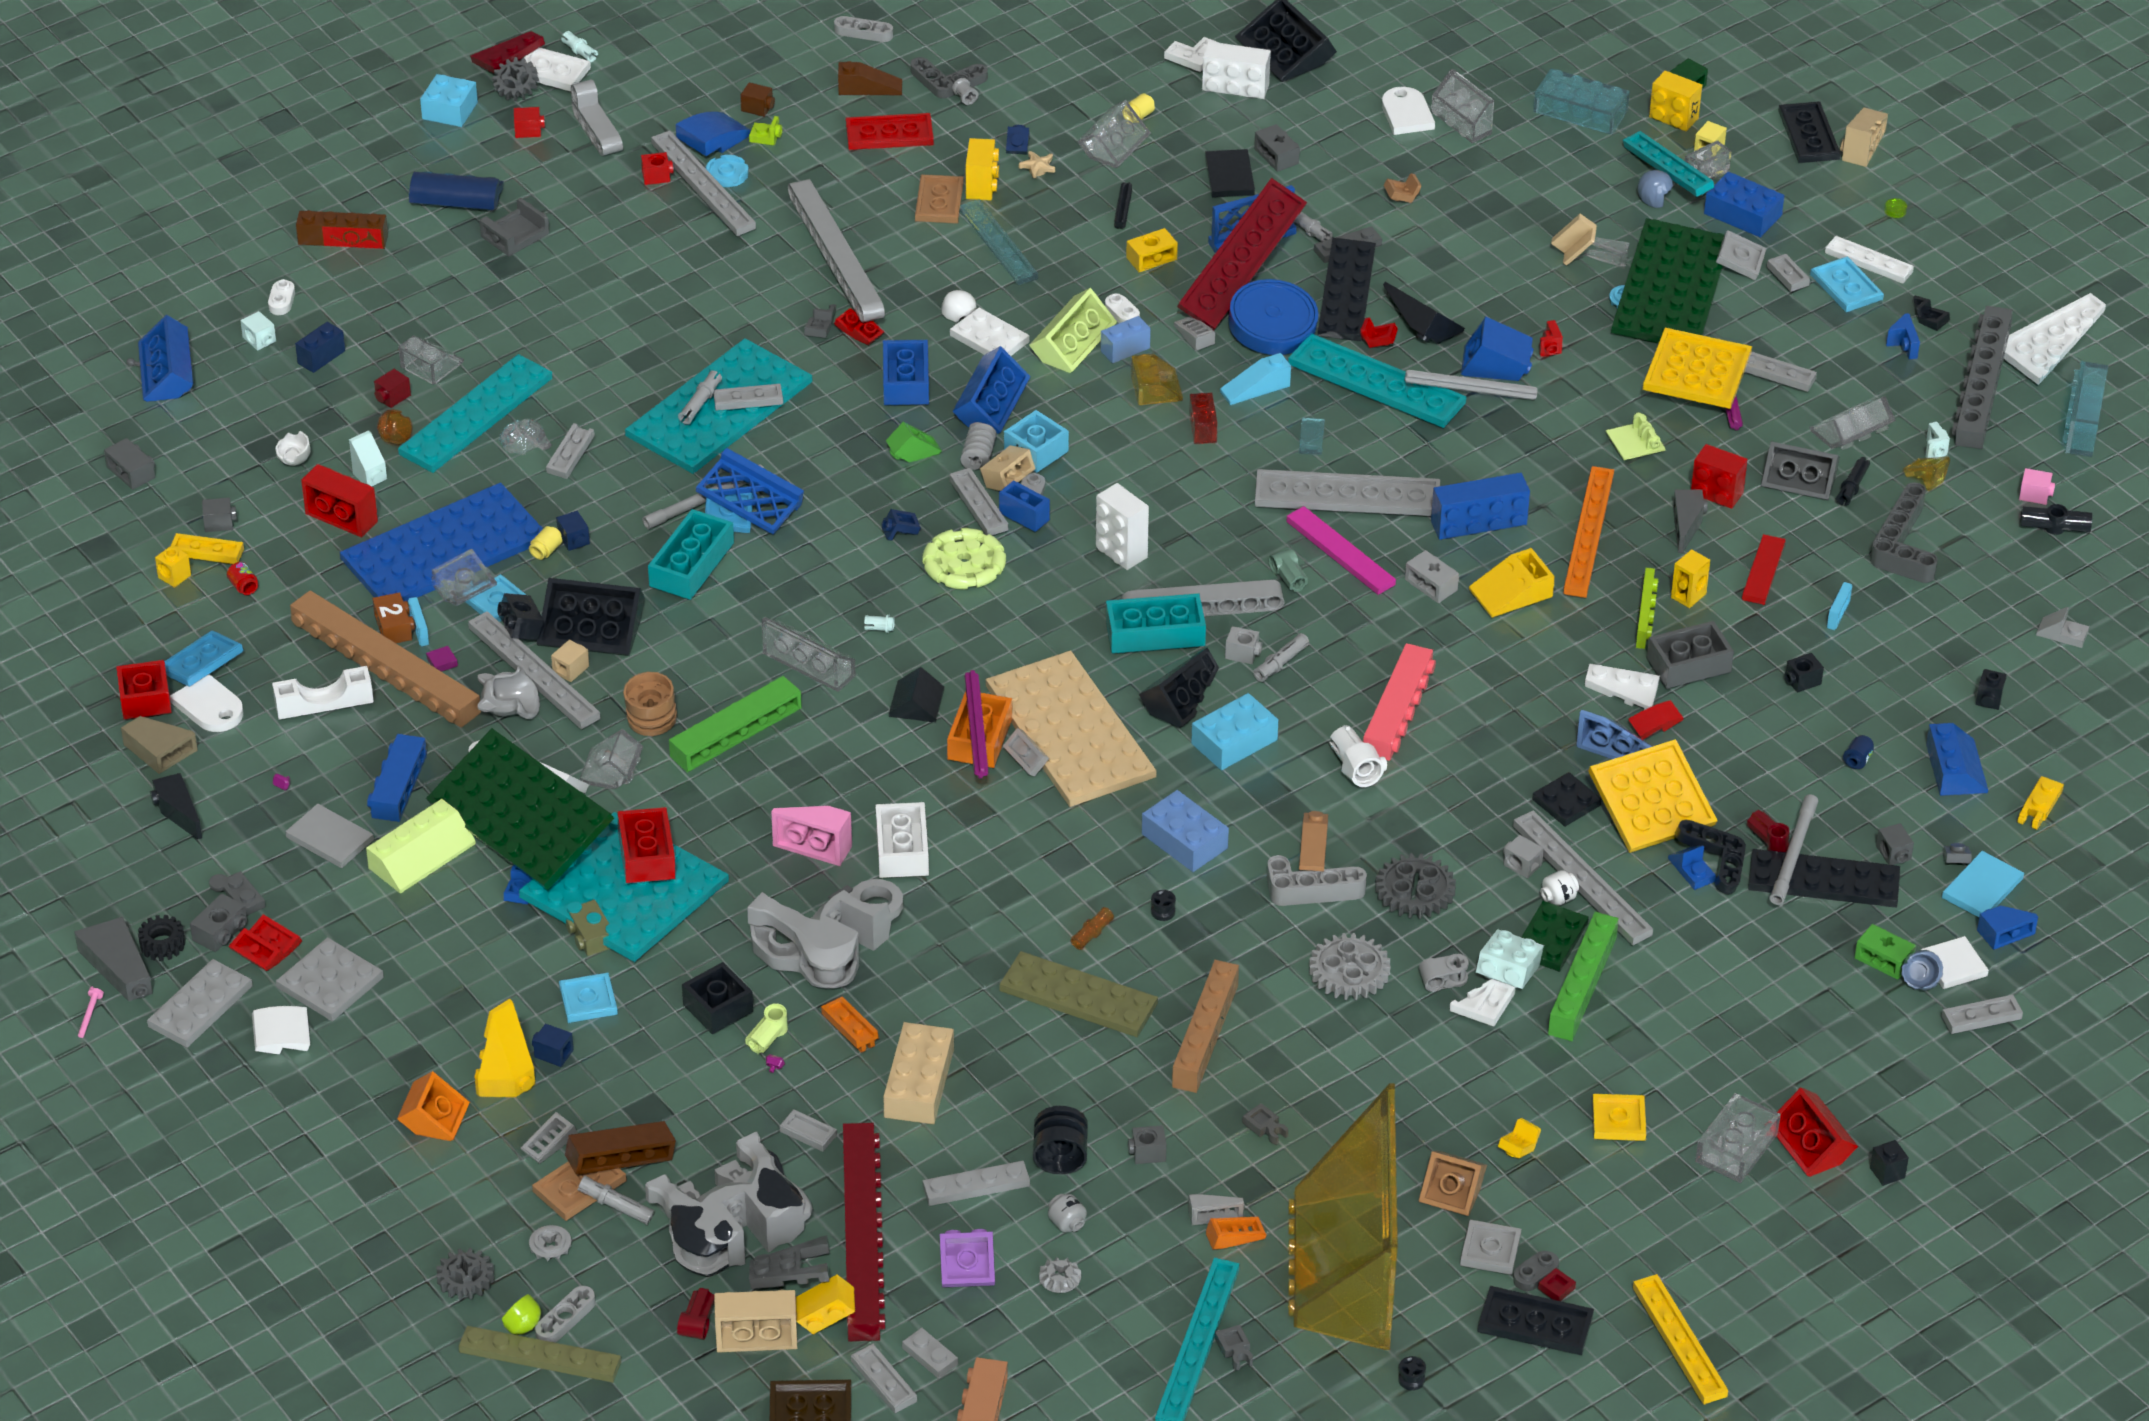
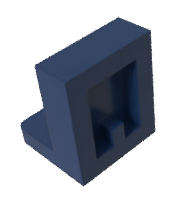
[882,509,921,541]

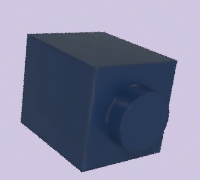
[556,511,590,551]
[532,1023,574,1067]

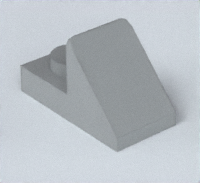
[2036,607,2089,648]

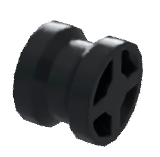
[1151,890,1176,921]
[1398,1356,1426,1391]

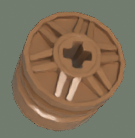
[623,672,677,736]

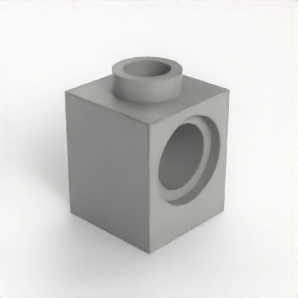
[1225,626,1262,665]
[1503,835,1544,879]

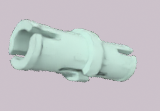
[561,31,598,62]

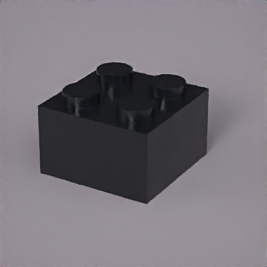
[682,962,753,1034]

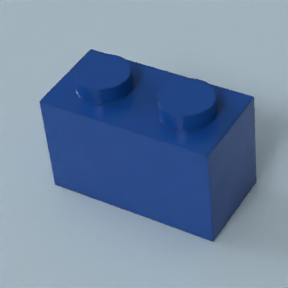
[999,480,1050,532]

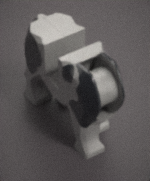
[645,1132,813,1276]

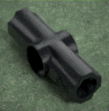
[2020,504,2092,535]

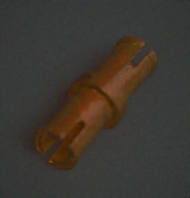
[1071,907,1114,950]

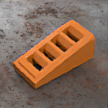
[1206,1217,1266,1250]

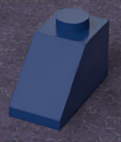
[1977,906,2038,950]

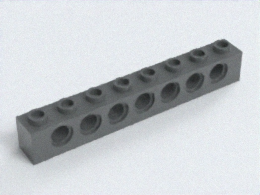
[1952,306,2013,449]

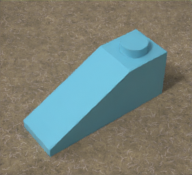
[1220,353,1291,405]

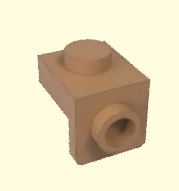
[1383,173,1421,203]

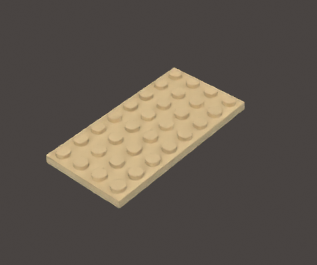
[986,650,1156,807]

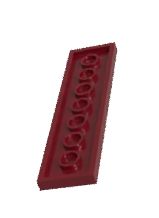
[1177,178,1307,331]

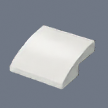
[252,1006,310,1054]

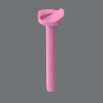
[78,986,104,1038]

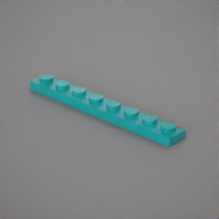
[1155,1257,1240,1421]

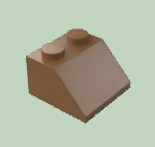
[1419,1150,1487,1216]

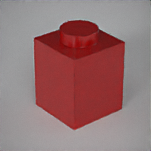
[514,107,545,138]

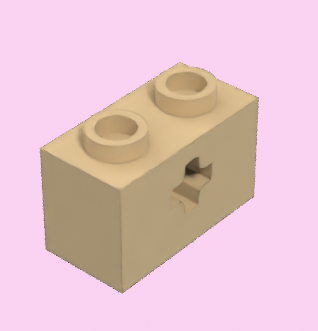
[980,445,1036,491]

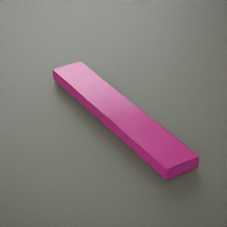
[1286,506,1396,595]

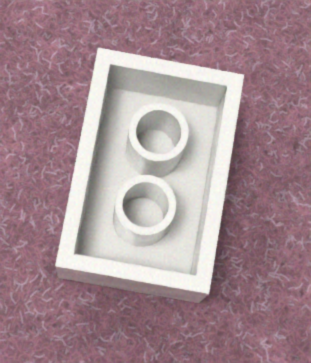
[1202,41,1271,99]
[1096,483,1149,570]
[876,802,929,878]

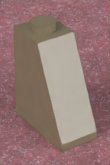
[121,716,198,774]

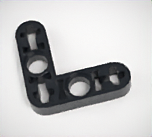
[1675,819,1746,894]

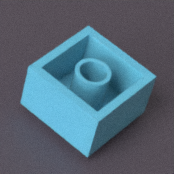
[420,74,478,127]
[1004,410,1069,473]

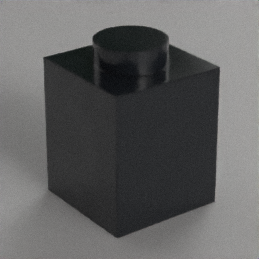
[1870,1140,1909,1186]

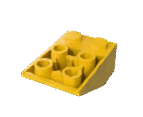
[1469,548,1555,618]

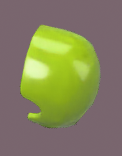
[502,1294,541,1335]

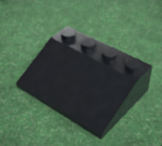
[1235,0,1337,82]
[537,578,645,656]

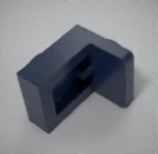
[1006,125,1030,155]

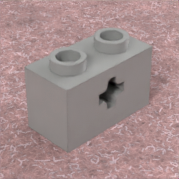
[1405,550,1459,603]

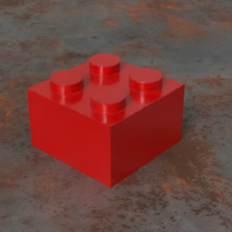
[1691,444,1748,509]
[116,660,172,719]

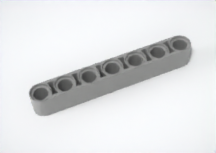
[1121,580,1285,616]

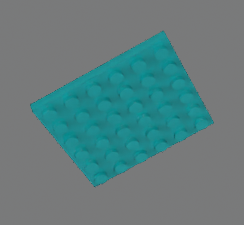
[519,812,729,962]

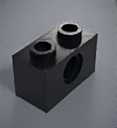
[497,593,544,640]

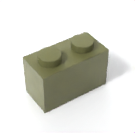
[565,900,610,956]

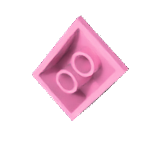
[771,806,852,866]

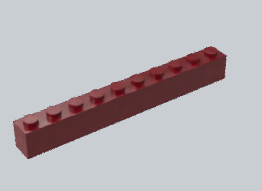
[843,1123,885,1342]

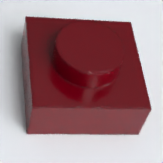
[1538,1268,1576,1301]

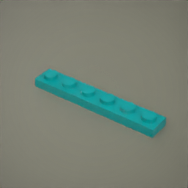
[1623,131,1714,197]

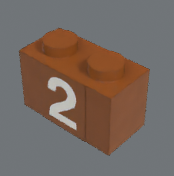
[372,592,415,643]

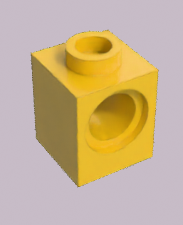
[155,545,191,588]

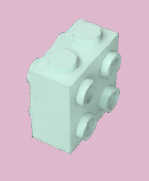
[1476,929,1544,989]

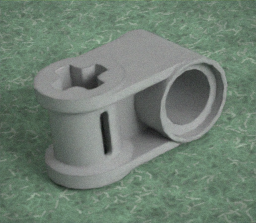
[1419,954,1469,992]

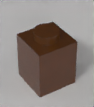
[740,82,775,117]

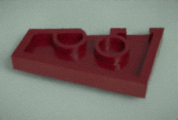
[470,31,545,74]

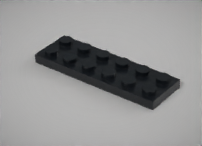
[1317,237,1376,342]
[1749,849,1900,908]

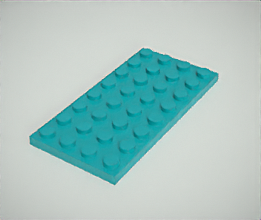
[625,338,813,474]

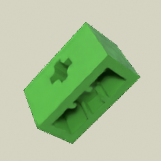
[1855,924,1916,980]

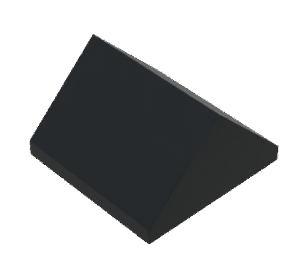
[889,667,944,722]

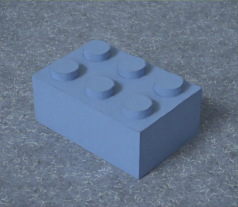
[1142,790,1229,872]

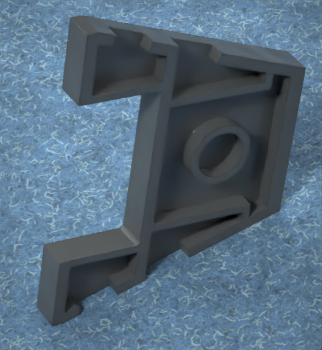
[749,1235,829,1289]

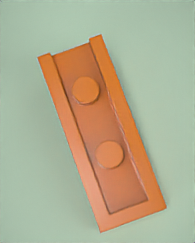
[821,996,879,1053]

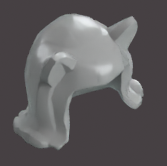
[478,665,540,719]

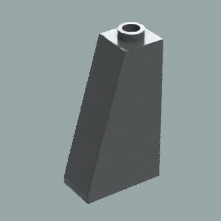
[74,917,153,1001]

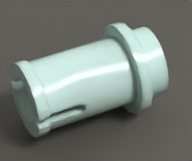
[864,614,895,633]

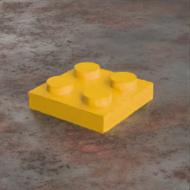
[1592,1094,1646,1141]

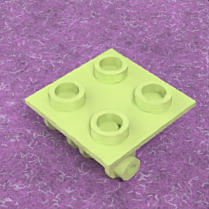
[1606,413,1666,460]

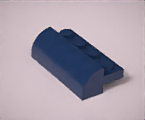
[409,171,504,210]

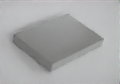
[285,804,374,868]

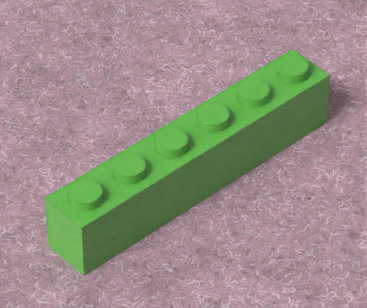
[669,676,802,773]
[1548,912,1619,1041]

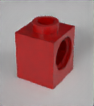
[641,152,674,185]

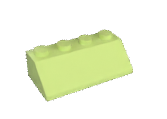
[1029,288,1117,373]
[366,799,476,894]

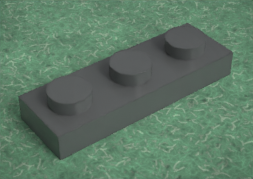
[1314,226,1382,263]

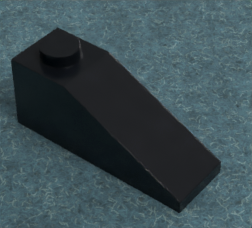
[150,773,202,839]

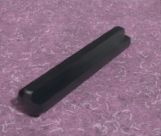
[1114,182,1132,229]

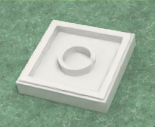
[1920,936,1989,989]

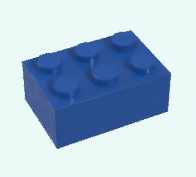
[1704,172,1784,238]
[883,340,929,405]

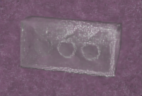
[762,617,856,692]

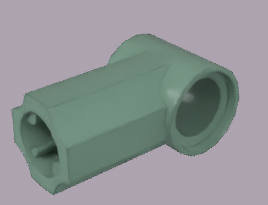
[1269,549,1308,592]

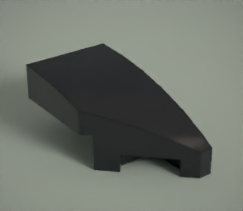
[1913,295,1950,330]

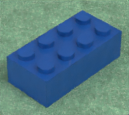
[1431,472,1530,540]

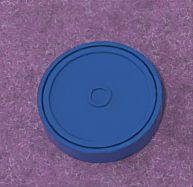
[1228,279,1318,355]

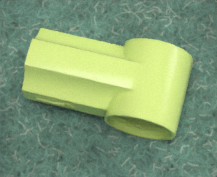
[745,1004,788,1054]

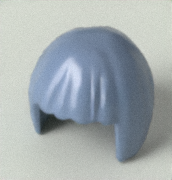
[1637,170,1673,208]
[1901,950,1944,991]

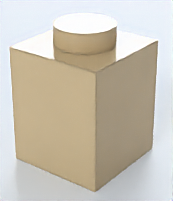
[551,640,589,682]

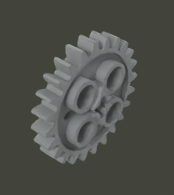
[1309,933,1391,1000]

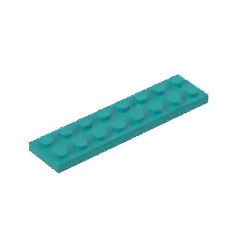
[1288,334,1466,428]
[398,354,553,473]

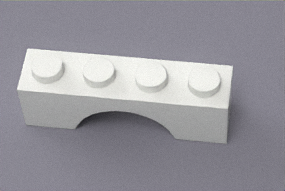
[272,666,373,719]

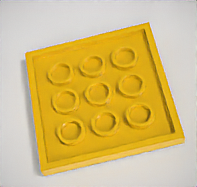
[1643,328,1752,409]
[1588,739,1718,853]

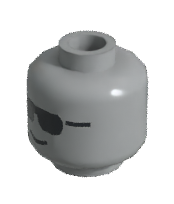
[1048,1194,1087,1233]

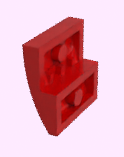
[228,914,302,971]

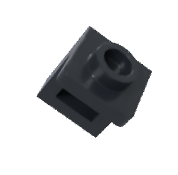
[1976,669,2007,710]

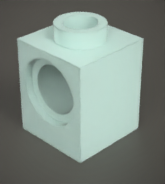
[240,311,276,351]

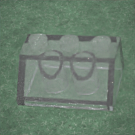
[1431,69,1494,143]
[1077,100,1151,168]
[1809,396,1896,450]

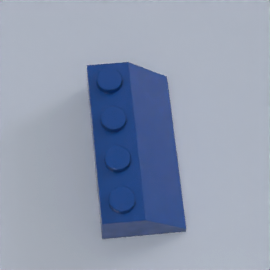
[138,314,193,402]
[952,346,1031,434]

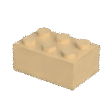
[715,1290,797,1352]

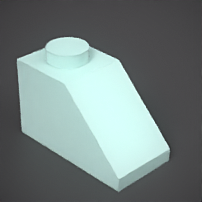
[349,430,387,486]

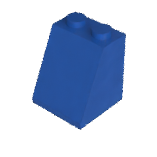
[1461,316,1534,381]

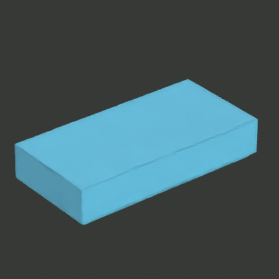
[1827,582,1852,630]
[408,597,429,646]

